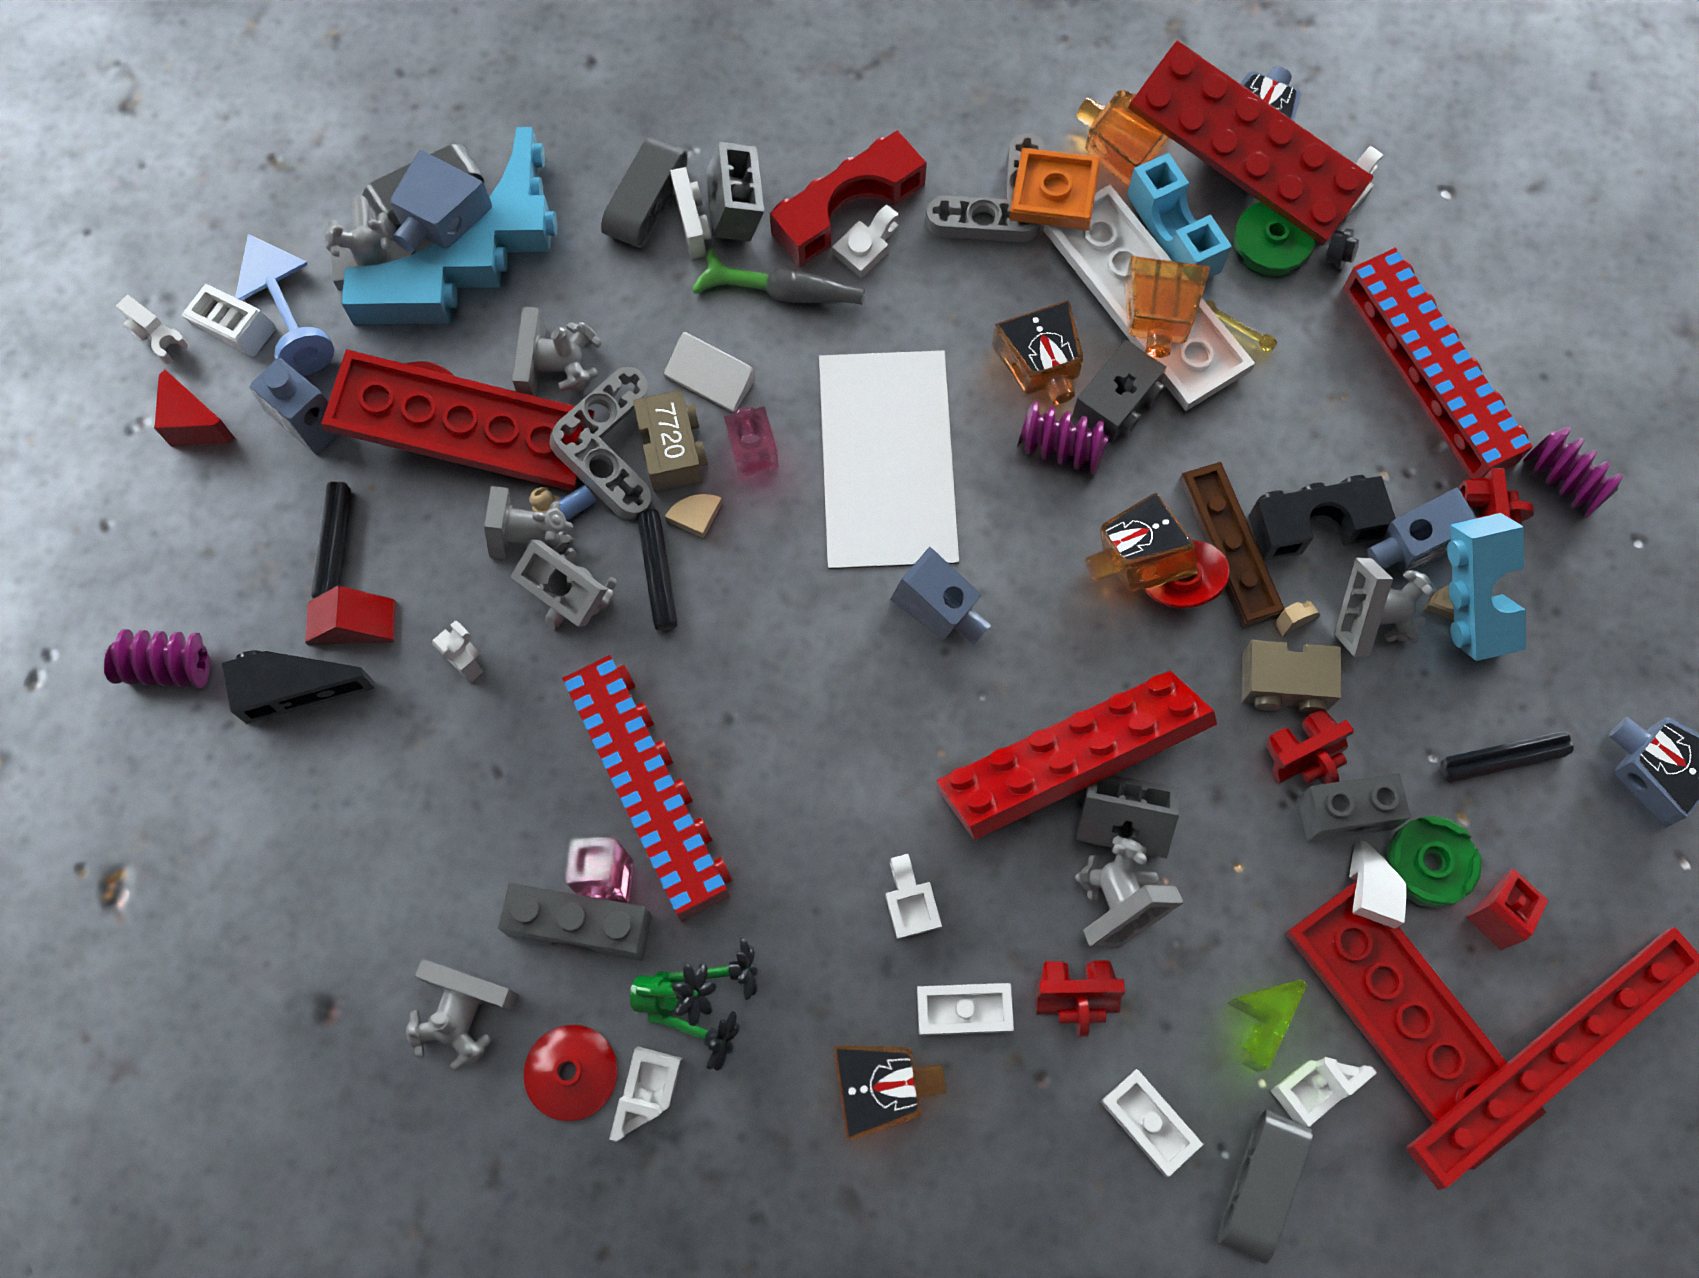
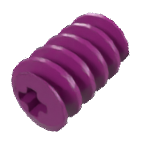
[1017,401,1110,475]
[1522,426,1624,519]
[104,629,210,688]

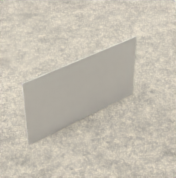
[819,350,959,568]

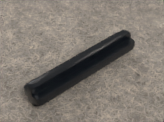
[311,481,351,598]
[637,509,678,631]
[1440,731,1574,782]

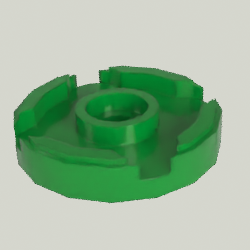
[1233,202,1315,276]
[1386,815,1482,908]

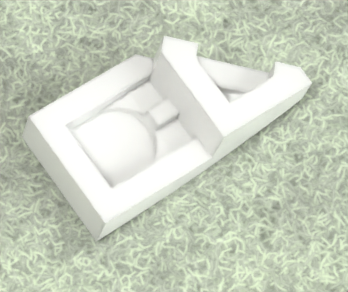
[1349,839,1406,929]
[609,1046,683,1141]
[1270,1057,1376,1127]

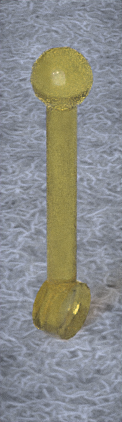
[1205,300,1277,351]

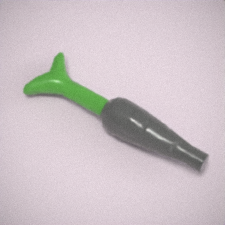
[693,248,865,305]

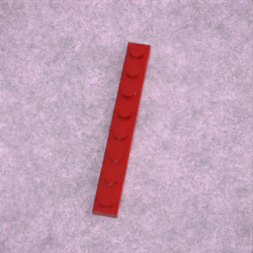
[1405,926,1699,1190]

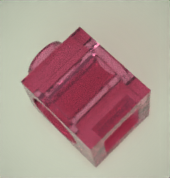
[724,406,779,478]
[565,837,634,902]

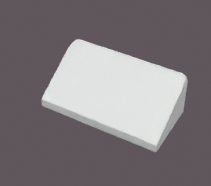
[664,332,755,414]

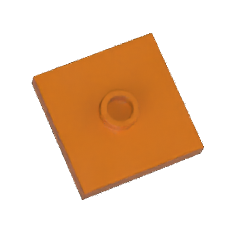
[1009,147,1101,230]

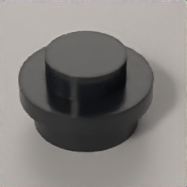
[1326,228,1359,270]

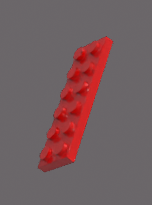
[1128,40,1374,245]
[321,349,595,492]
[936,670,1217,840]
[1285,880,1547,1170]

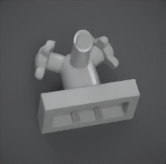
[325,195,415,290]
[512,307,602,396]
[484,486,574,560]
[510,540,617,629]
[1334,558,1436,657]
[1075,836,1183,947]
[406,959,518,1071]

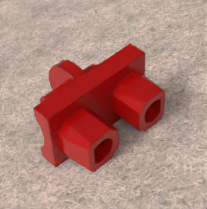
[1458,468,1534,525]
[1266,709,1354,784]
[1035,960,1125,1037]

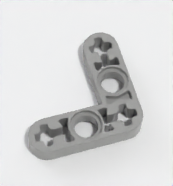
[926,133,1045,242]
[549,366,652,520]

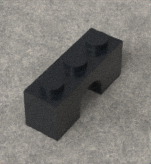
[1248,475,1396,561]

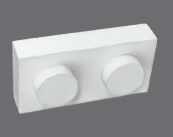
[670,167,711,259]
[917,983,1014,1036]
[1100,1069,1203,1177]

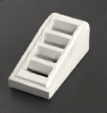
[182,284,276,357]

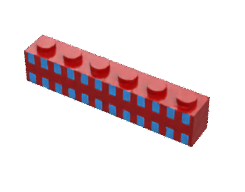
[1343,247,1533,479]
[562,655,733,922]

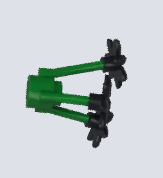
[630,938,758,1071]

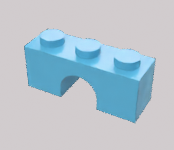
[1126,153,1232,286]
[1447,513,1526,661]

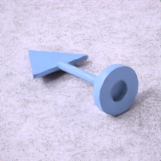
[235,234,335,376]

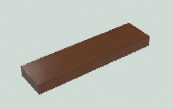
[1179,462,1284,629]

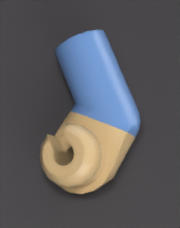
[529,485,596,521]

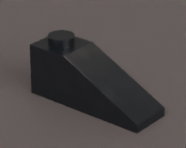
[222,650,375,724]

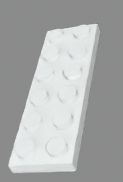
[1043,185,1255,411]

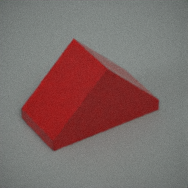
[154,369,235,446]
[305,585,396,645]
[1466,868,1548,950]

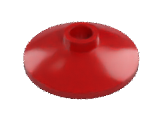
[1141,540,1229,609]
[523,1025,618,1121]

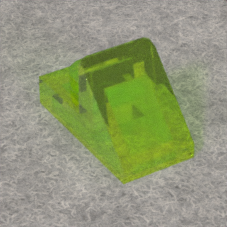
[1228,979,1308,1072]

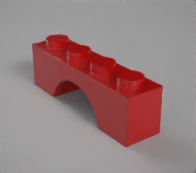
[769,130,927,268]

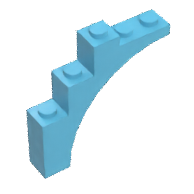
[342,127,557,325]

